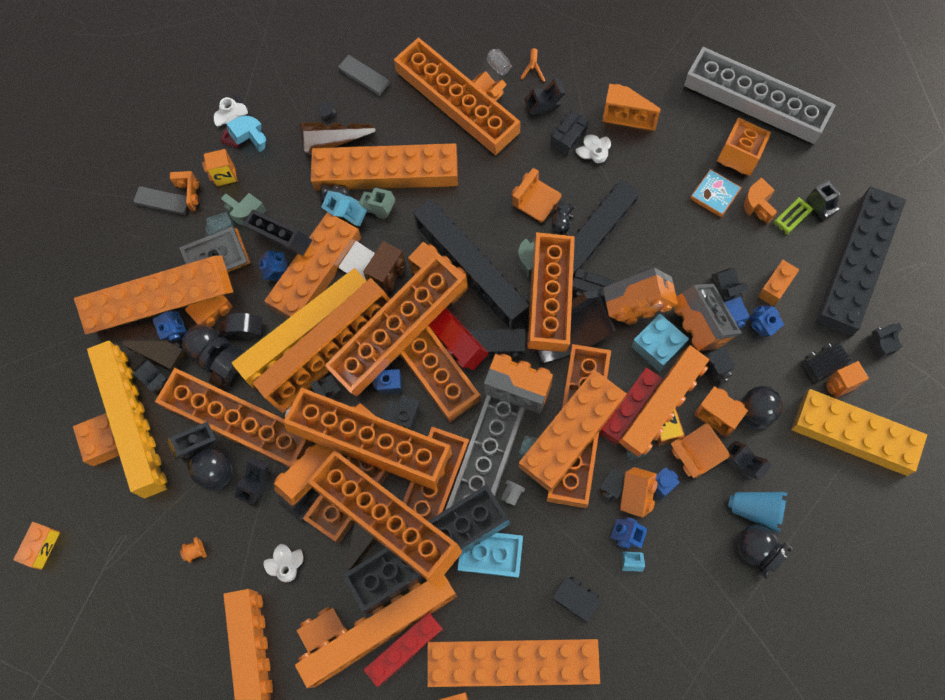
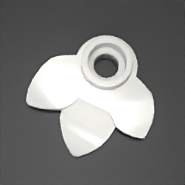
[214,97,248,127]
[576,134,611,163]
[264,544,304,582]

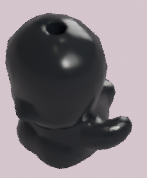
[320,184,350,204]
[552,202,574,234]

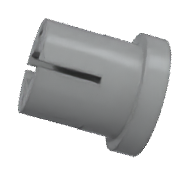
[501,480,525,506]

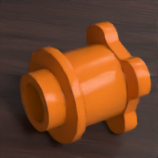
[180,537,207,563]

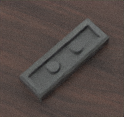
[338,55,390,96]
[133,186,189,216]

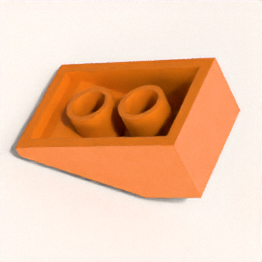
[602,84,661,131]
[717,117,771,176]

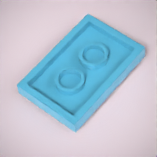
[458,533,523,578]

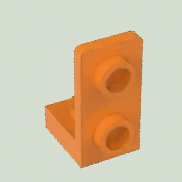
[170,171,199,211]

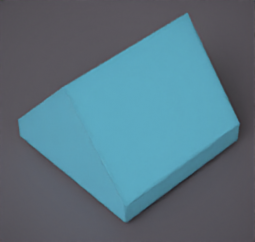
[622,552,645,572]

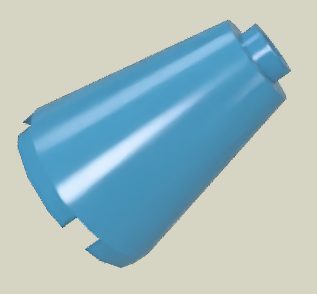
[728,492,787,533]

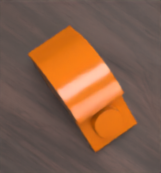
[472,71,506,101]
[744,178,777,224]

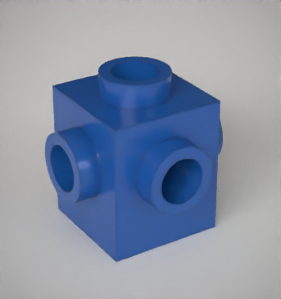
[259,250,287,281]
[749,305,785,336]
[153,311,186,342]
[611,517,647,549]

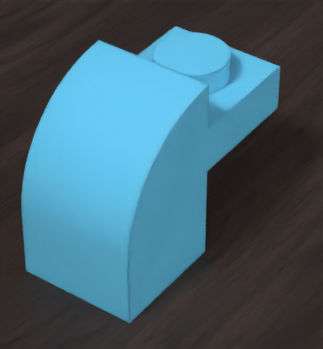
[227,116,266,152]
[321,191,367,226]

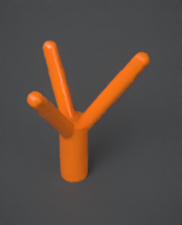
[520,48,545,82]

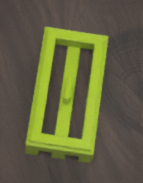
[773,197,813,235]

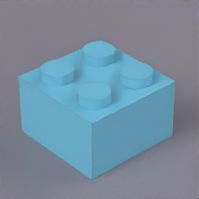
[631,314,689,372]

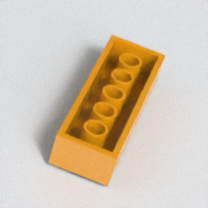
[791,389,927,476]

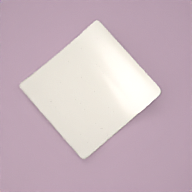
[339,241,375,280]

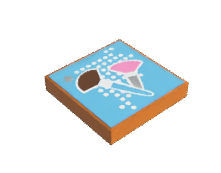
[690,169,742,218]

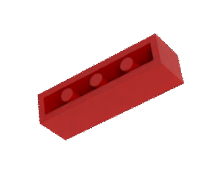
[428,308,489,370]
[600,368,663,446]
[364,613,444,687]

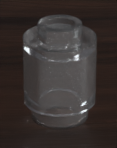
[487,49,512,75]

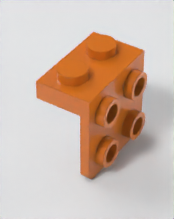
[511,168,561,222]
[671,424,730,478]

